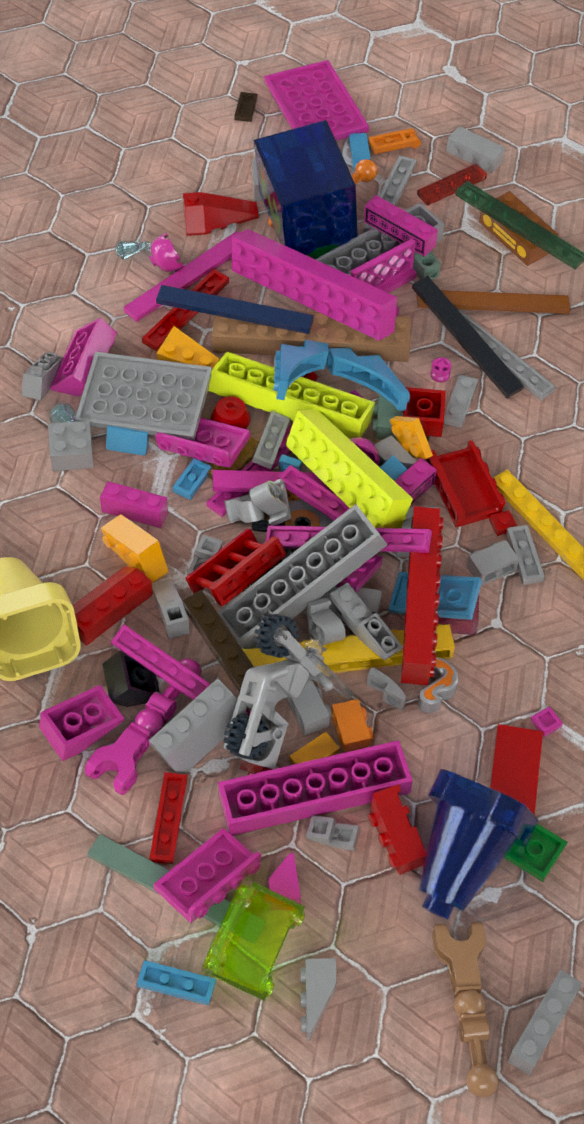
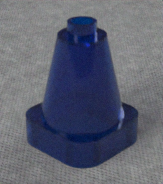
[418,769,539,920]

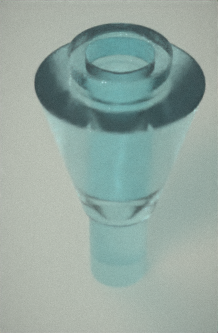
[115,241,151,259]

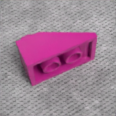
[39,685,124,761]

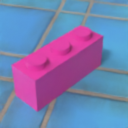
[100,481,168,528]

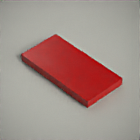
[487,724,543,817]

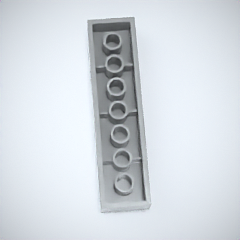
[315,202,444,282]
[217,504,388,649]

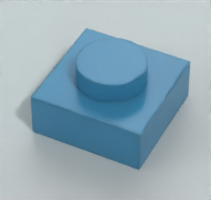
[279,454,302,472]

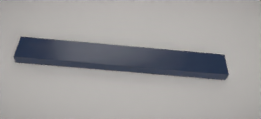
[156,285,314,334]

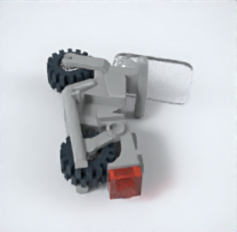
[223,614,353,775]

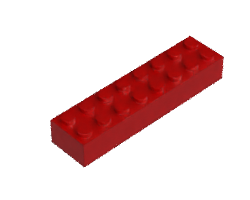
[401,506,444,685]

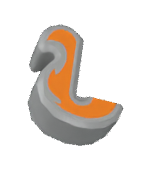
[418,657,458,713]

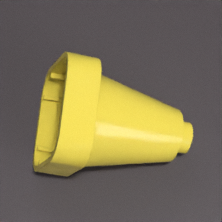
[0,557,81,681]

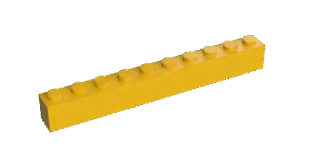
[242,624,455,674]

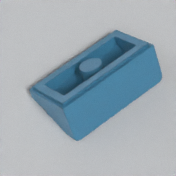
[106,425,149,456]

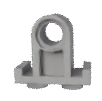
[250,479,291,526]
[224,495,265,523]
[307,597,345,645]

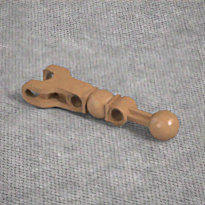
[432,921,498,1098]

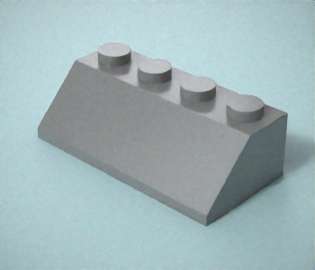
[149,678,248,774]

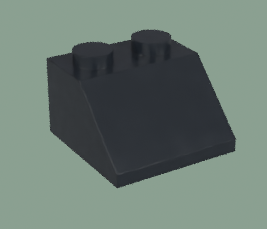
[102,651,160,707]

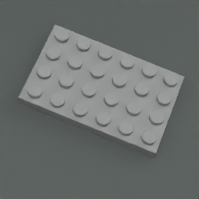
[75,352,212,441]

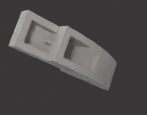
[329,583,403,660]

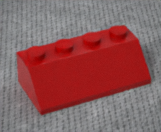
[72,566,153,646]

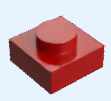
[489,510,517,536]

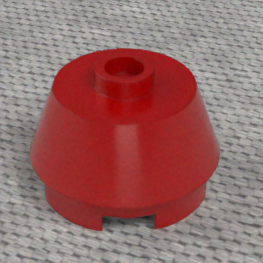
[210,396,251,430]

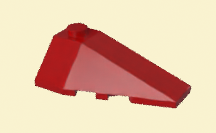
[183,192,259,236]

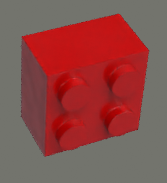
[403,387,446,437]

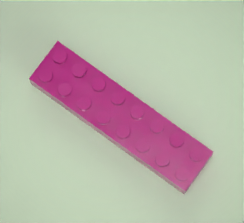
[218,740,413,836]

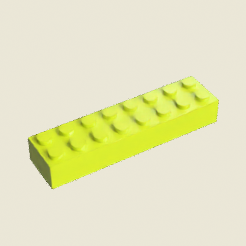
[208,352,375,439]
[286,409,413,528]

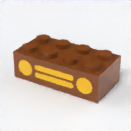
[479,191,559,266]

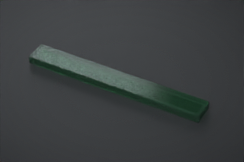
[455,181,584,269]

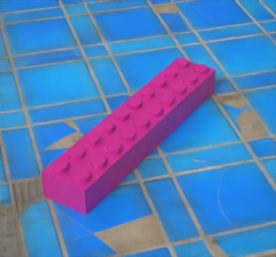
[232,229,397,341]

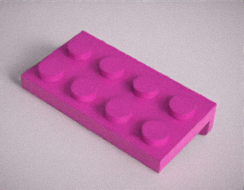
[155,417,251,468]
[153,828,262,923]

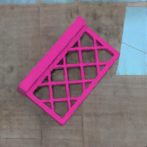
[351,238,417,293]

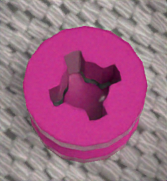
[431,357,452,383]

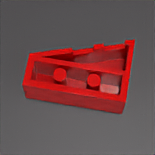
[368,784,427,875]

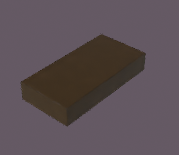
[234,92,258,122]

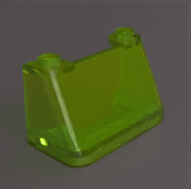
[202,880,305,1001]

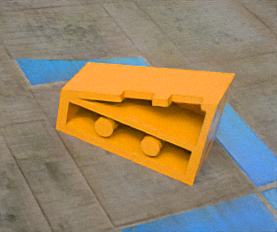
[156,326,219,369]
[101,514,169,583]

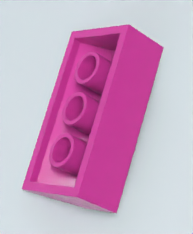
[49,318,117,397]

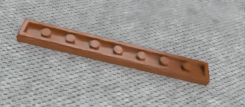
[416,290,571,314]

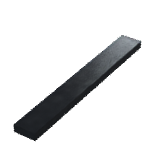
[412,276,524,399]

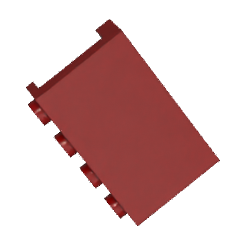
[425,440,505,528]

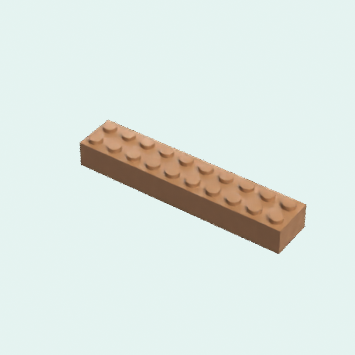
[212,311,411,362]

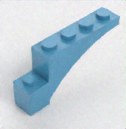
[273,339,329,400]
[326,348,410,411]

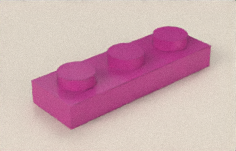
[336,555,383,593]

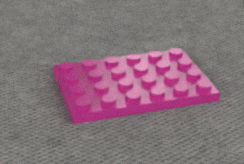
[264,60,369,149]

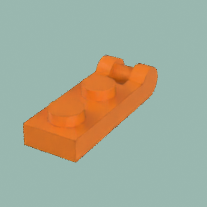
[368,128,421,154]

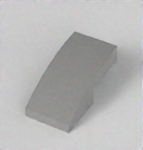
[187,535,223,576]
[367,667,406,711]
[306,815,360,851]

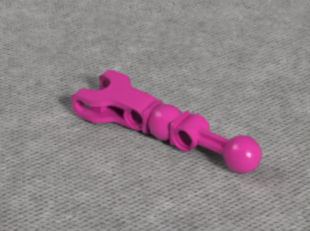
[85,658,202,795]

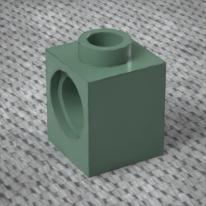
[413,251,441,280]

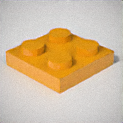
[390,416,433,459]

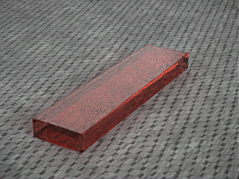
[417,164,487,206]

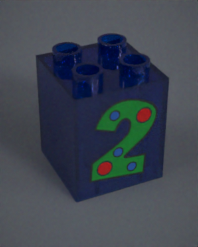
[253,120,358,255]

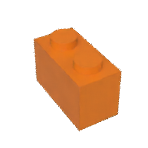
[331,699,374,753]

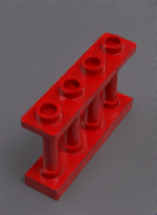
[185,528,286,607]

